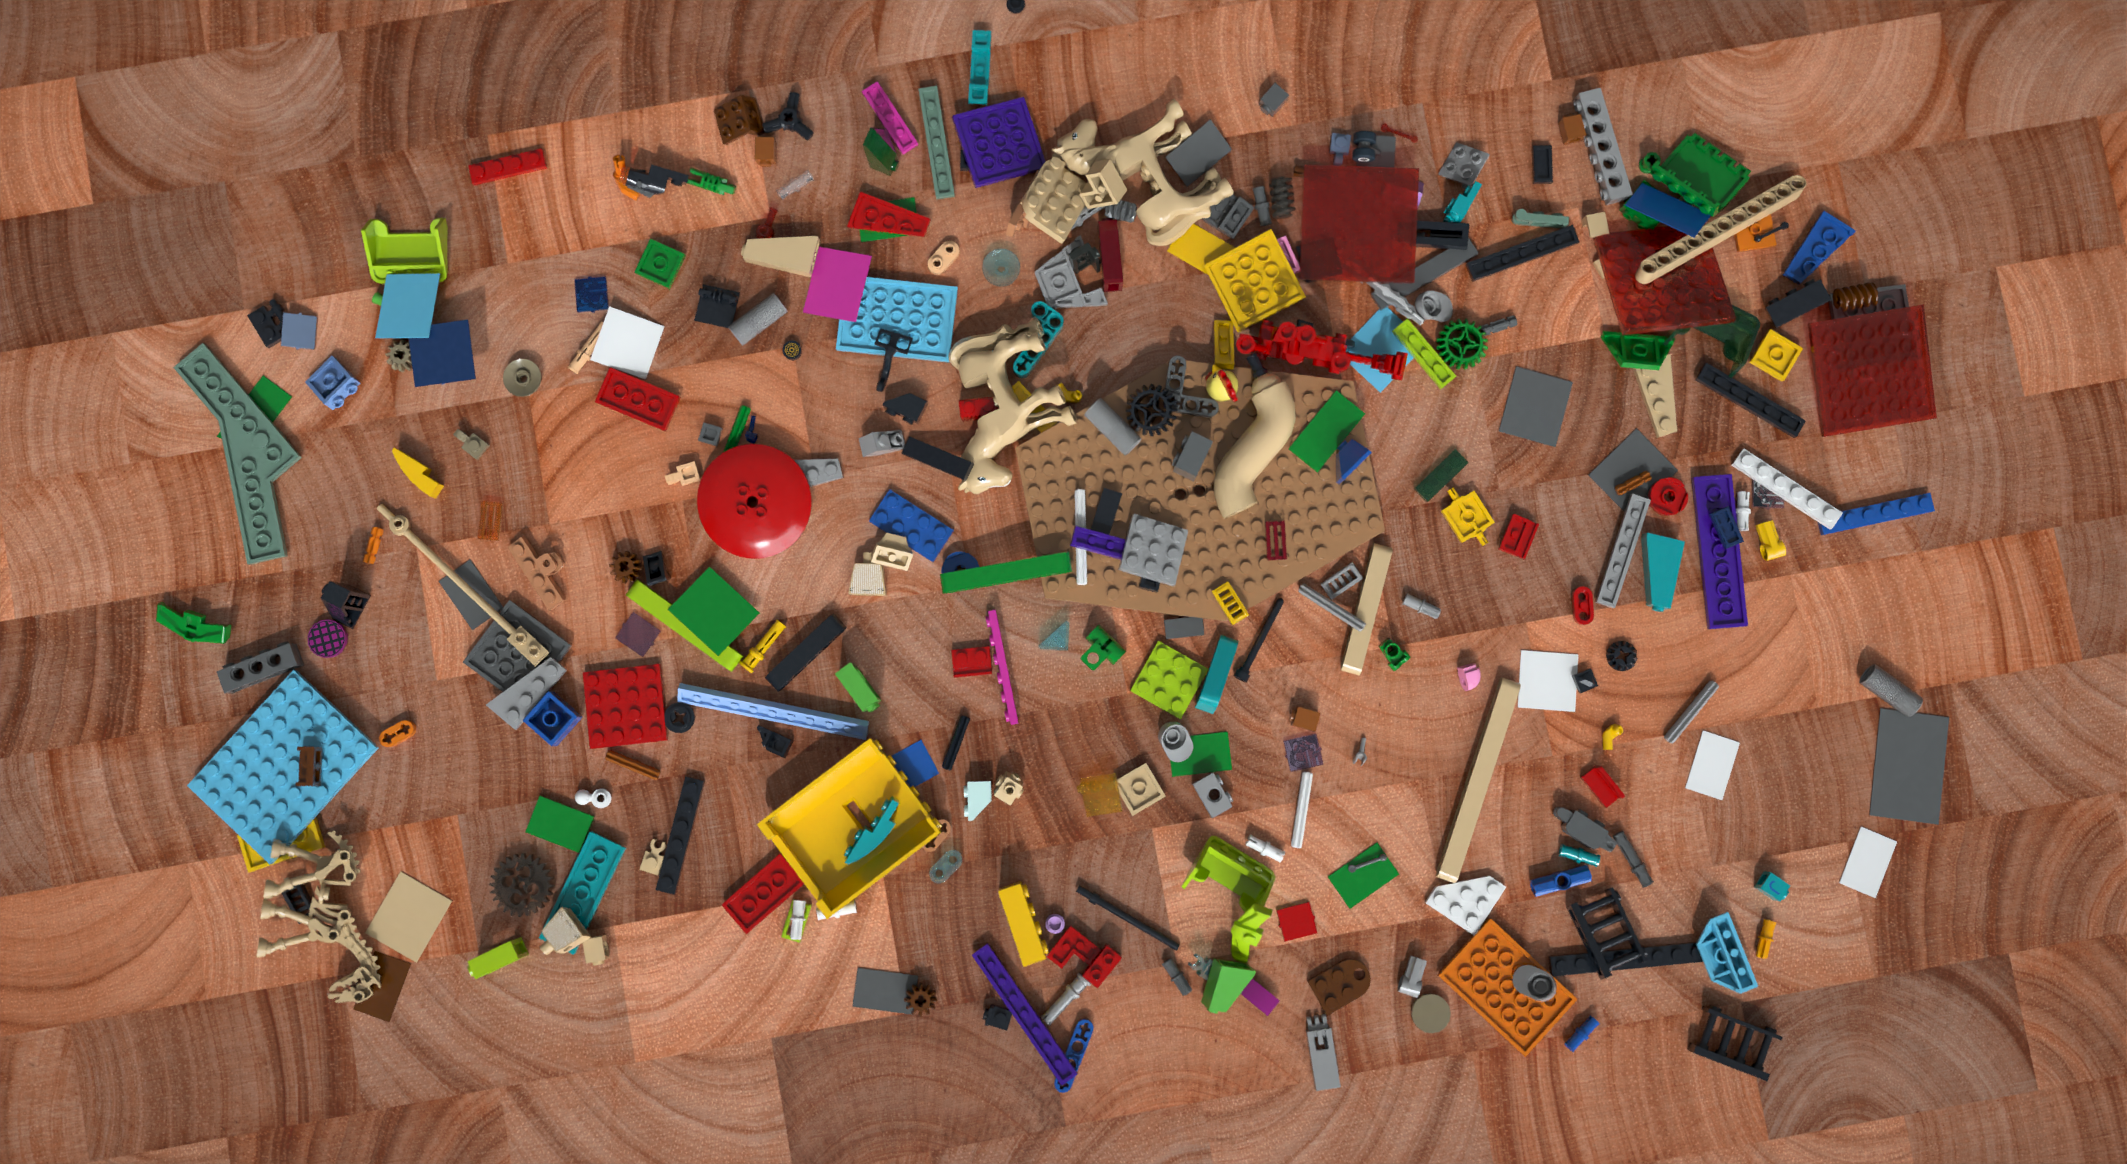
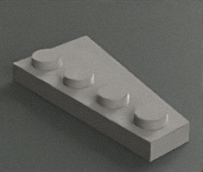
[795,459,844,487]
[486,657,567,730]

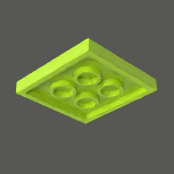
[1130,641,1208,719]

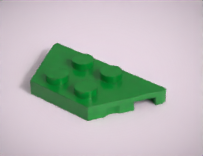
[1600,331,1675,370]

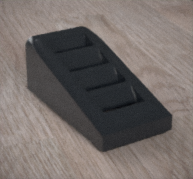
[281,883,315,924]

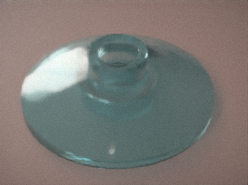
[982,249,1020,286]

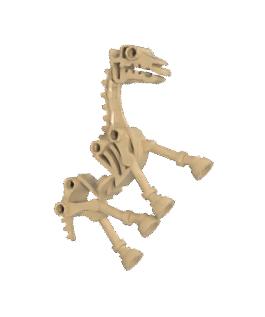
[257,831,381,1003]

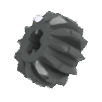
[1105,200,1137,223]

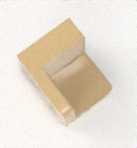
[1581,212,1609,239]

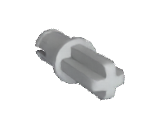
[1402,593,1441,619]

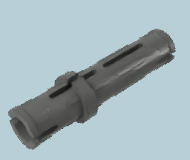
[1612,831,1654,888]

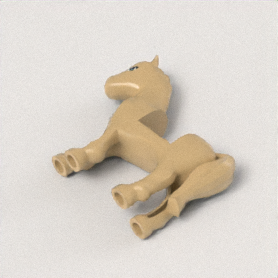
[1052,99,1234,246]
[948,318,1077,494]

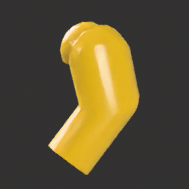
[1602,724,1623,750]

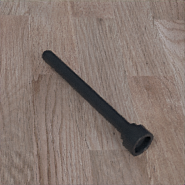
[1233,598,1284,683]

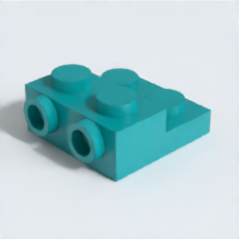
[1443,181,1482,223]

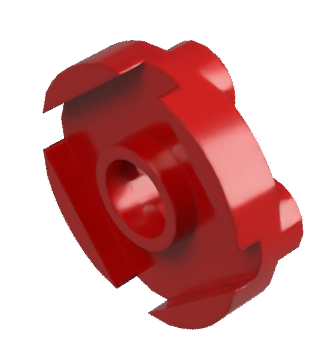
[1648,477,1689,516]

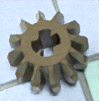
[385,339,412,372]

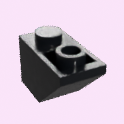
[883,393,928,425]

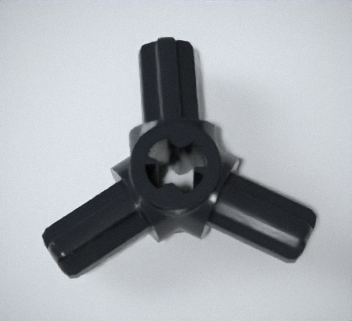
[762,92,814,141]

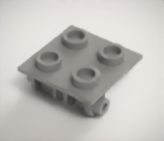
[1438,142,1490,189]

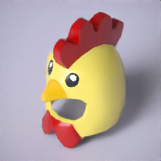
[1205,365,1239,402]

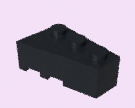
[1765,279,1831,329]
[320,581,371,629]

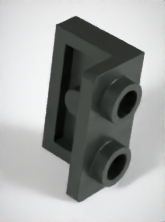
[1069,243,1101,274]

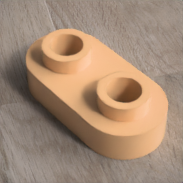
[928,241,959,275]

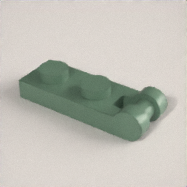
[1512,209,1569,229]

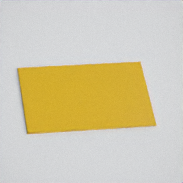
[1167,224,1235,275]

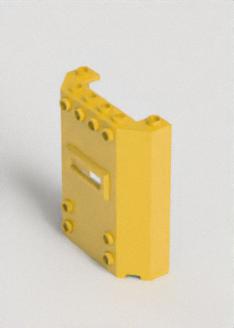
[756,738,942,919]

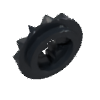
[1606,641,1638,671]
[664,702,695,733]

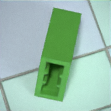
[1201,959,1256,1013]

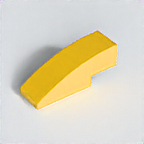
[392,448,444,499]

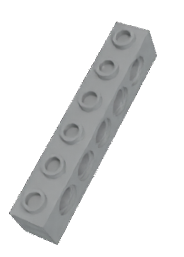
[1573,87,1633,205]

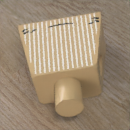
[849,552,887,596]
[540,907,591,955]

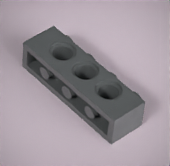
[217,641,304,694]

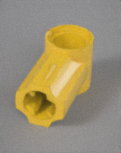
[1755,520,1786,561]

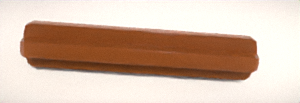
[605,750,661,780]

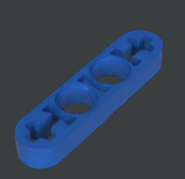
[1054,1018,1094,1093]

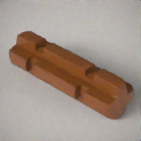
[1614,471,1652,495]

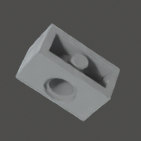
[1192,773,1233,818]

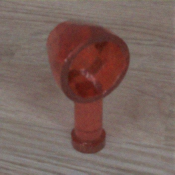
[755,207,778,239]

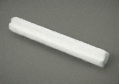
[1291,772,1313,848]

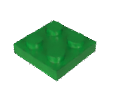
[634,239,686,289]

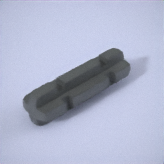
[1480,315,1517,336]

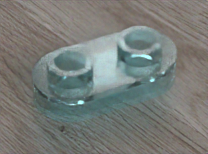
[929,850,963,884]

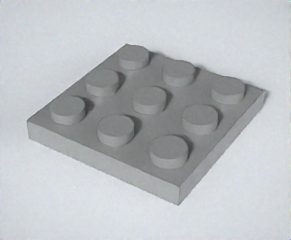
[1118,514,1188,586]

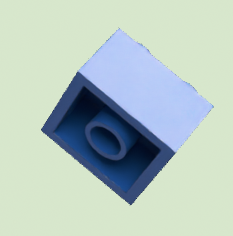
[523,691,583,746]

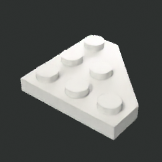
[1425,876,1506,935]

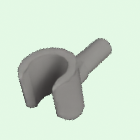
[1352,738,1367,766]

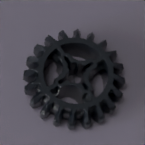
[1126,384,1178,437]

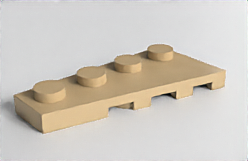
[1633,354,1677,438]

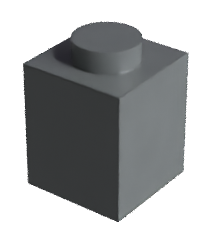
[1259,83,1289,117]

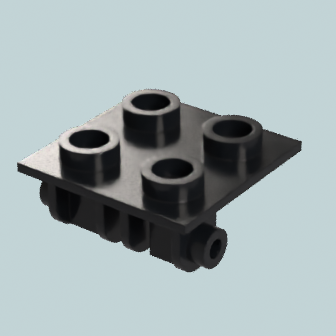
[694,284,740,329]

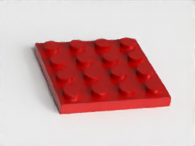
[583,664,668,749]

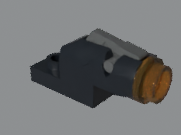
[619,164,689,198]

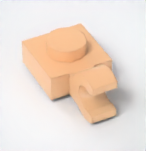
[665,461,701,486]

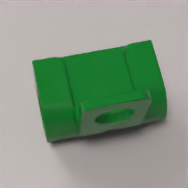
[1081,625,1127,671]

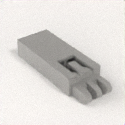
[1306,1014,1341,1091]

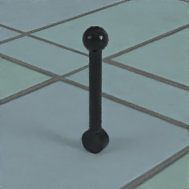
[1754,222,1789,242]

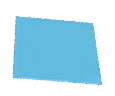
[375,274,440,338]
[1346,307,1413,393]

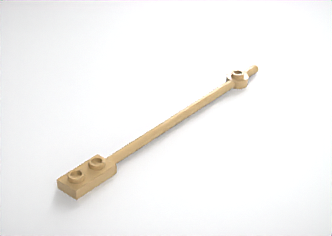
[377,504,549,667]

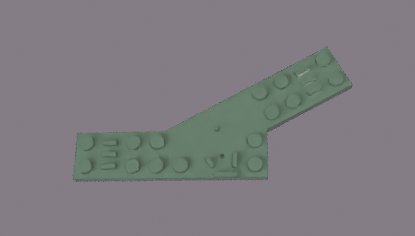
[173,343,302,565]

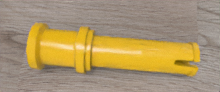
[739,620,786,673]

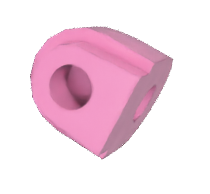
[1457,663,1481,691]

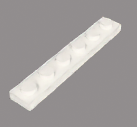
[1732,449,1843,529]

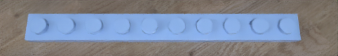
[678,683,869,740]

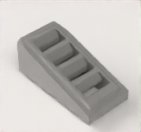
[1320,562,1363,600]

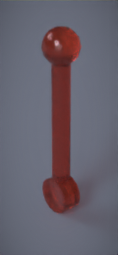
[1381,124,1418,143]

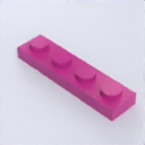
[862,81,918,155]

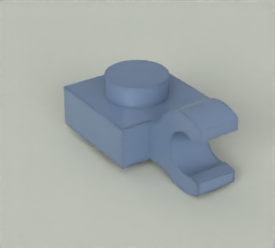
[1329,133,1351,168]

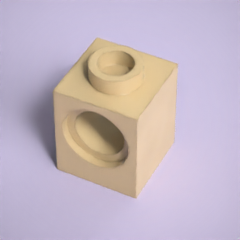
[583,935,610,966]

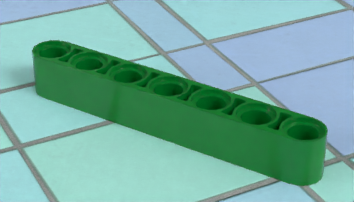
[940,552,1072,594]

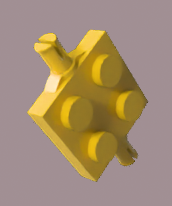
[1441,487,1495,546]

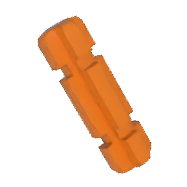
[363,527,384,564]

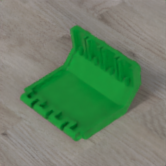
[1650,133,1751,217]

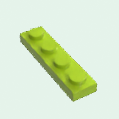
[1392,318,1456,390]

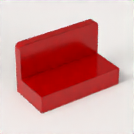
[1580,765,1625,808]

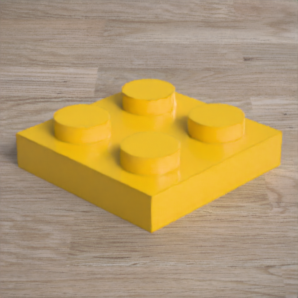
[1749,329,1803,382]

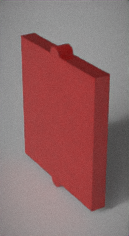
[1276,902,1317,942]

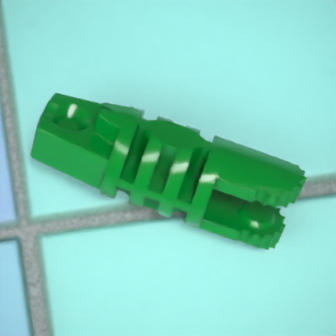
[687,167,737,195]

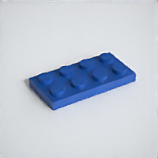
[869,489,954,563]

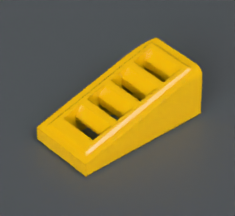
[1211,581,1249,625]

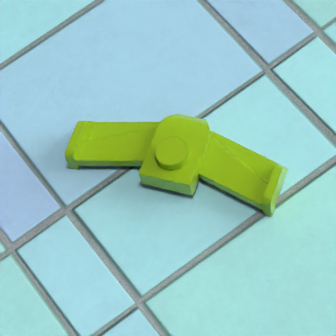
[1231,903,1273,963]

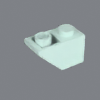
[964,781,992,821]

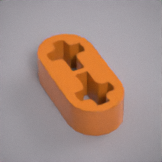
[379,720,416,747]

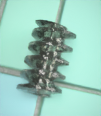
[1269,177,1296,219]

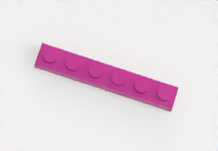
[985,610,1019,725]

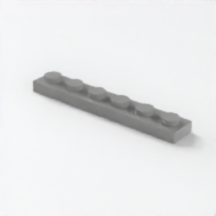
[1595,494,1651,608]

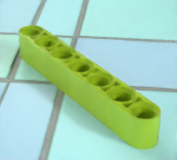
[626,579,743,672]

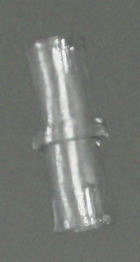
[776,170,814,200]

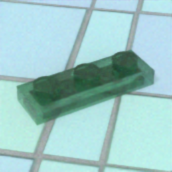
[1414,449,1469,503]

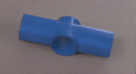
[1530,865,1592,897]

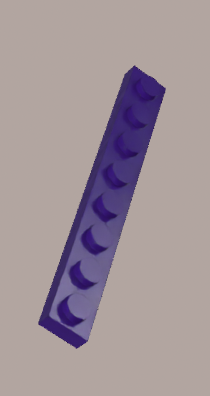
[972,943,1078,1086]

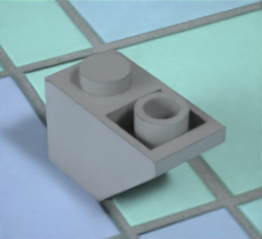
[859,430,905,457]

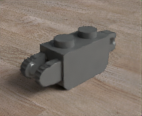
[1552,807,1617,852]

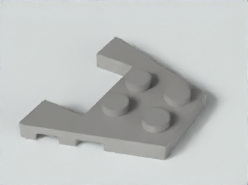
[1034,236,1108,308]

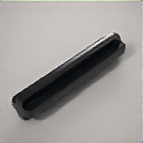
[942,715,970,771]

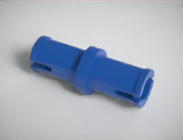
[1564,1015,1600,1053]

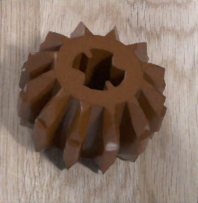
[609,551,643,584]
[904,982,937,1017]

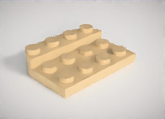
[1020,157,1087,244]

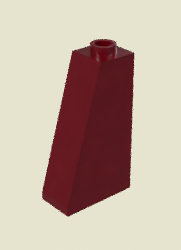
[1098,218,1123,293]

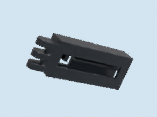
[1397,220,1470,250]

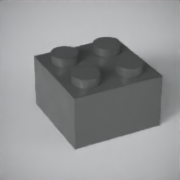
[1172,431,1213,482]

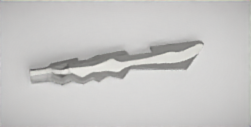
[1340,260,1425,325]

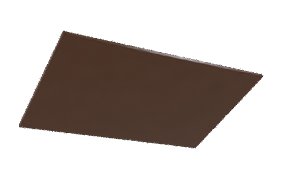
[353,951,411,1022]

